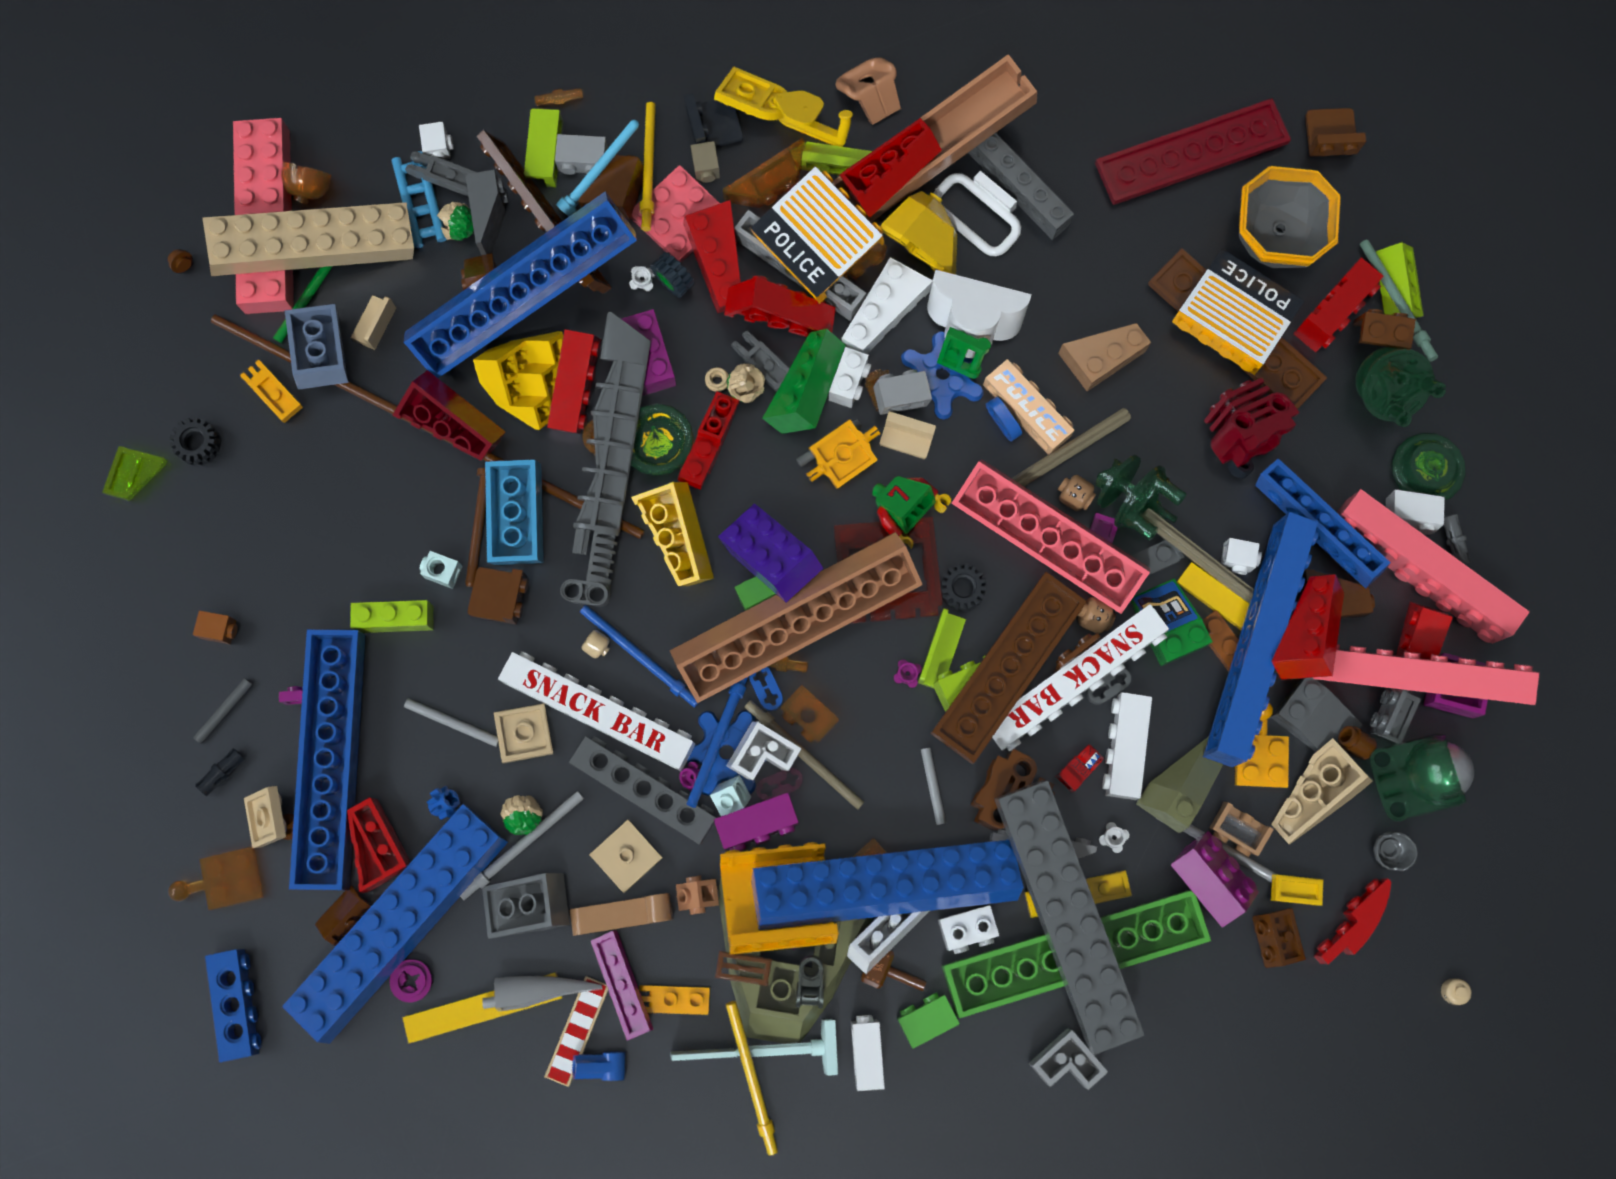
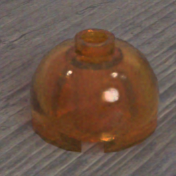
[281,162,332,204]

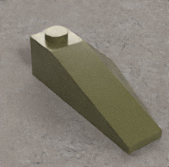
[1136,736,1223,833]

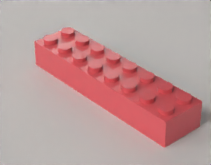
[233,118,294,314]
[952,460,1150,614]
[1337,489,1530,644]
[1313,644,1539,705]

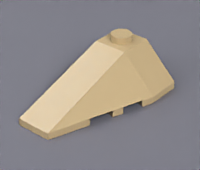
[1271,738,1372,845]

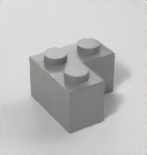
[1028,1028,1108,1090]

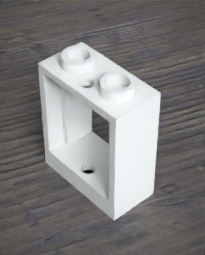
[851,1015,884,1091]

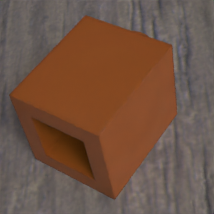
[193,611,238,645]

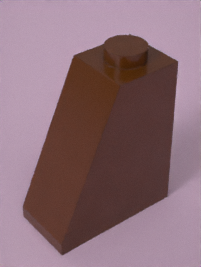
[578,155,644,220]
[1301,569,1375,619]

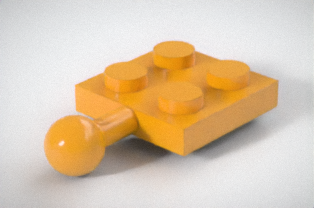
[1235,703,1289,788]

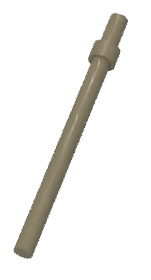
[744,700,864,810]

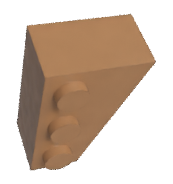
[1058,323,1151,391]

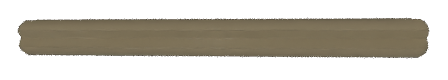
[1011,408,1131,486]
[1140,508,1254,603]

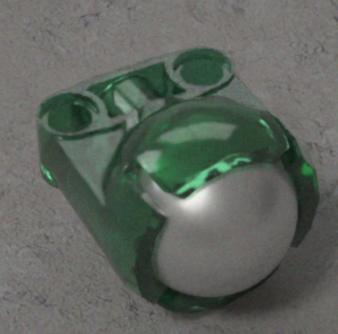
[1370,733,1474,821]

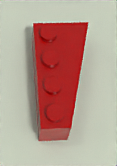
[839,118,942,218]
[683,200,741,314]
[1294,257,1384,353]
[724,276,836,337]
[547,329,602,434]
[1271,574,1344,679]

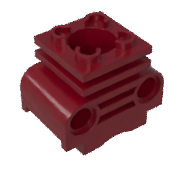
[1204,377,1300,467]

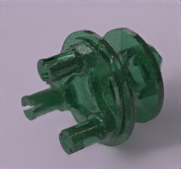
[1356,347,1446,427]
[1096,455,1187,541]

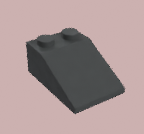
[465,170,509,255]
[1271,678,1363,752]
[482,873,570,939]

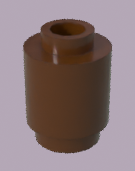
[1338,726,1377,760]

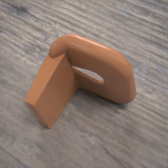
[836,58,901,124]

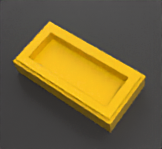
[1271,875,1323,906]

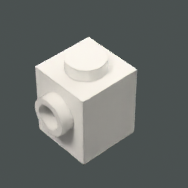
[419,122,454,160]
[1221,538,1262,575]

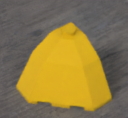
[880,191,957,275]
[473,331,563,430]

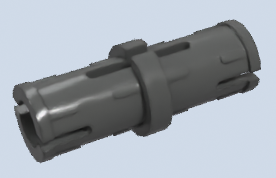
[1444,514,1472,564]

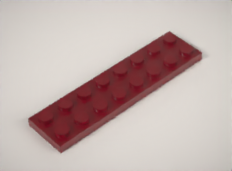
[1095,98,1291,205]

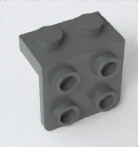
[1369,688,1421,745]

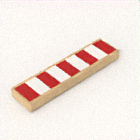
[544,976,609,1087]

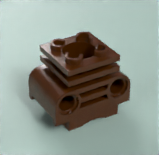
[970,749,1055,831]

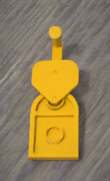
[714,67,853,147]

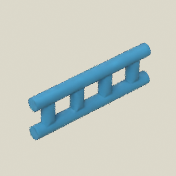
[392,151,447,248]

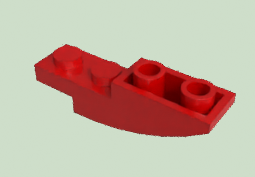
[678,391,739,490]
[1314,878,1392,965]

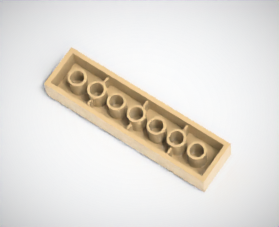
[203,203,414,276]

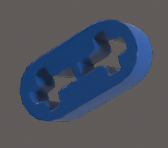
[986,396,1022,441]
[749,667,783,711]

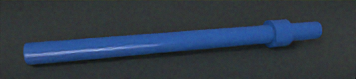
[580,605,700,708]
[686,677,748,808]

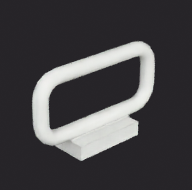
[933,171,1021,256]

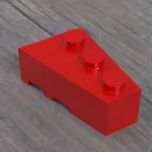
[1396,602,1453,659]
[347,797,411,893]

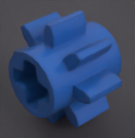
[427,786,460,820]

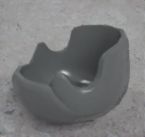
[1373,831,1418,871]

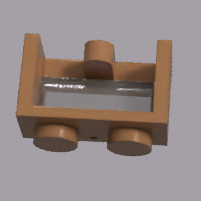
[1209,801,1274,857]

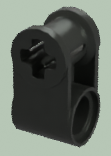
[796,955,824,1009]

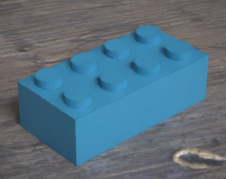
[485,460,544,565]

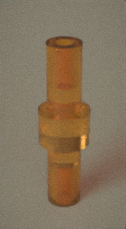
[534,88,583,106]
[767,657,808,673]

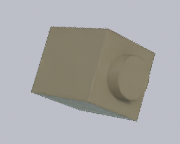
[691,141,720,182]

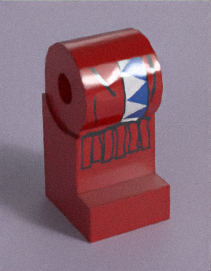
[1055,744,1104,793]

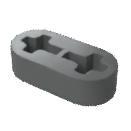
[1086,669,1131,705]

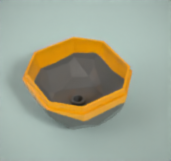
[1239,166,1340,268]

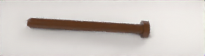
[465,468,486,587]

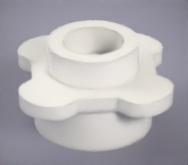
[629,266,655,291]
[1099,822,1129,853]

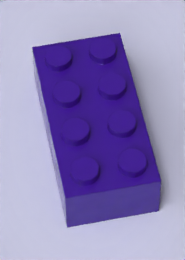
[718,503,823,603]

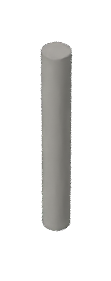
[921,748,946,825]

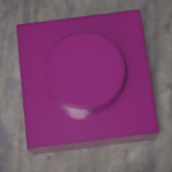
[1090,513,1120,543]
[279,686,303,705]

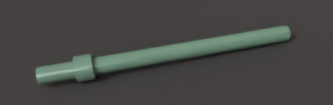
[1360,240,1438,362]

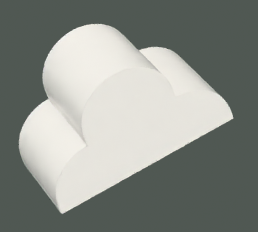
[927,270,1032,358]

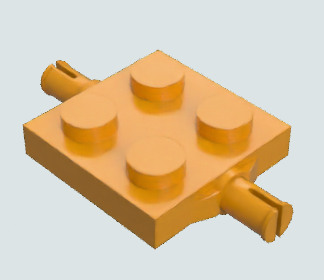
[806,419,880,489]

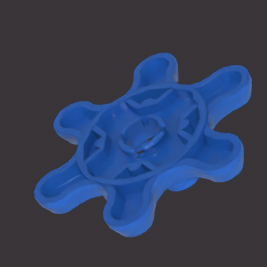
[901,331,984,420]
[686,710,766,796]

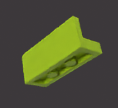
[524,109,563,187]
[802,142,872,175]
[1376,242,1424,318]
[918,608,966,689]

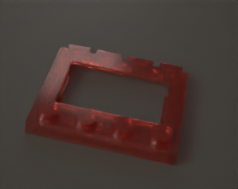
[834,517,942,624]

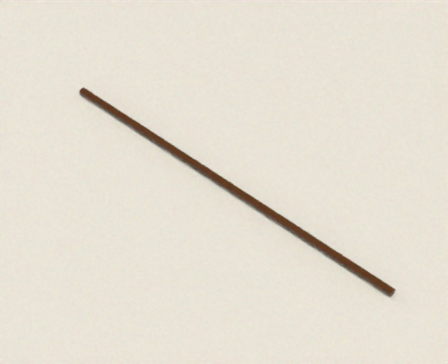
[211,314,645,539]

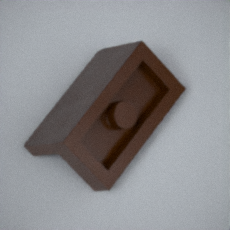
[315,886,372,947]

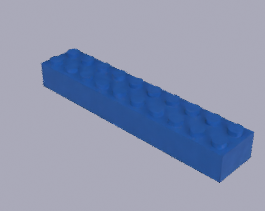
[404,191,637,378]
[1203,512,1319,767]
[289,630,366,891]
[282,804,508,1044]
[751,840,1023,931]

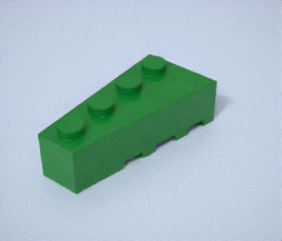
[762,329,846,434]

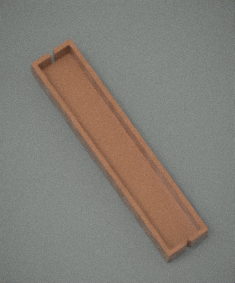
[832,54,1037,223]

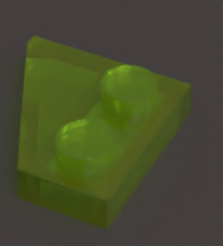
[102,446,167,501]

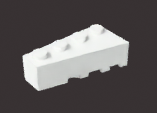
[842,257,933,354]

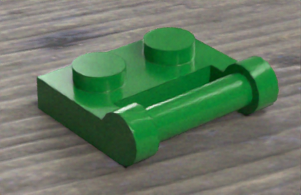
[937,327,991,379]

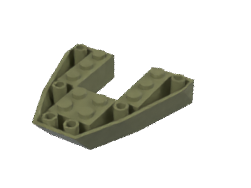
[718,878,872,1044]

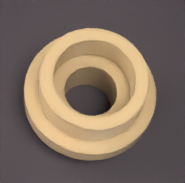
[705,367,729,392]

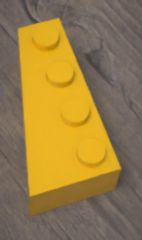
[631,482,714,586]

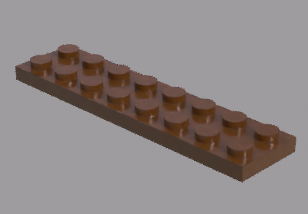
[477,130,612,294]
[1148,249,1327,409]
[930,572,1087,764]

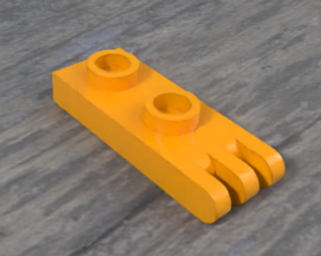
[240,359,303,423]
[639,985,710,1015]

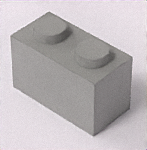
[555,134,608,175]
[873,370,932,415]

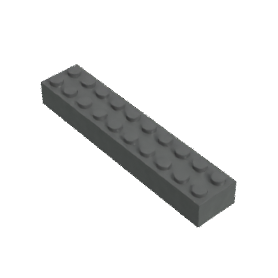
[994,780,1145,1055]

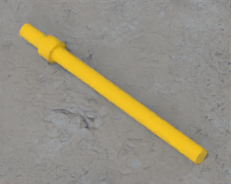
[639,102,655,231]
[726,1001,778,1155]

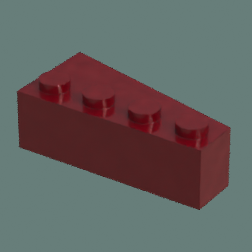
[392,370,506,461]

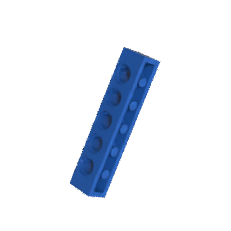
[1255,459,1391,589]

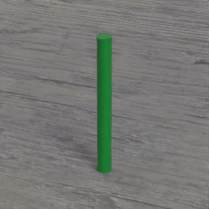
[273,266,333,343]

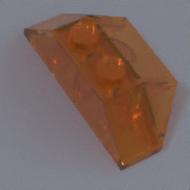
[723,138,805,208]

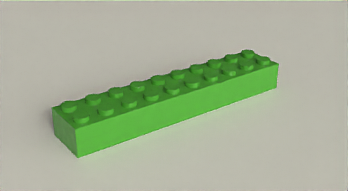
[941,890,1211,1018]

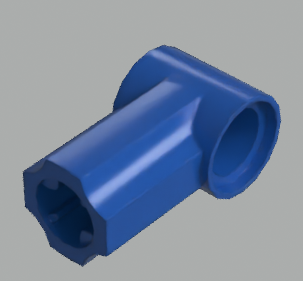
[572,1052,625,1081]

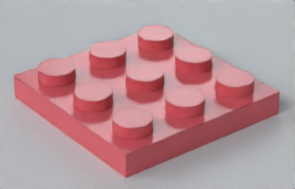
[631,165,720,263]

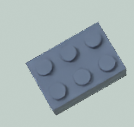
[285,304,348,389]

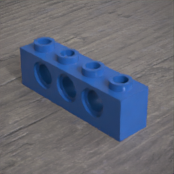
[205,949,261,1063]

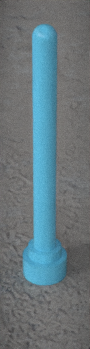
[556,120,639,216]

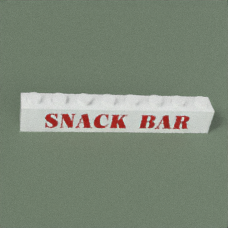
[992,604,1169,752]
[498,651,696,771]

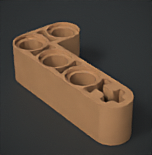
[570,893,674,936]

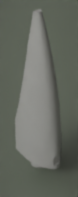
[482,976,602,1012]

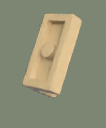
[351,295,396,350]
[880,411,936,459]

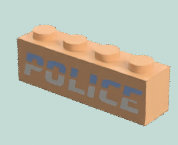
[983,359,1075,455]

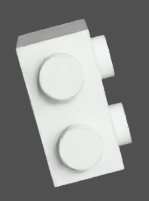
[829,347,871,408]
[1386,490,1444,535]
[938,905,999,954]

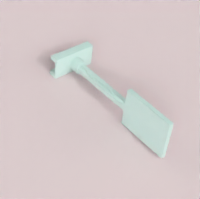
[670,1019,838,1075]

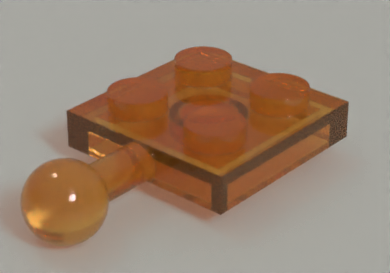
[168,847,263,910]

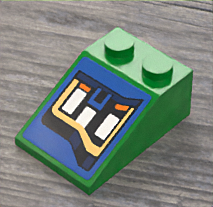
[1130,579,1213,666]

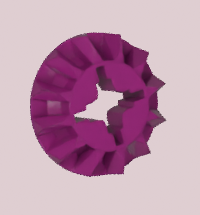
[390,960,433,1003]

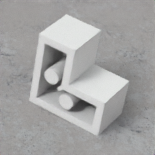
[726,722,801,780]

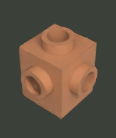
[676,876,719,915]

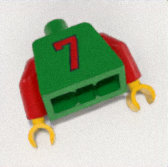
[872,476,951,549]

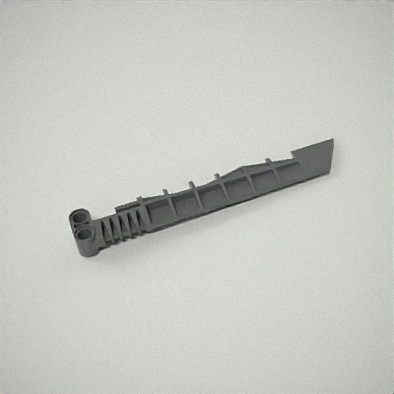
[560,312,651,607]

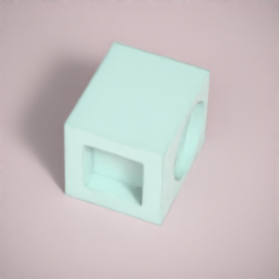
[420,551,463,589]
[710,775,751,816]

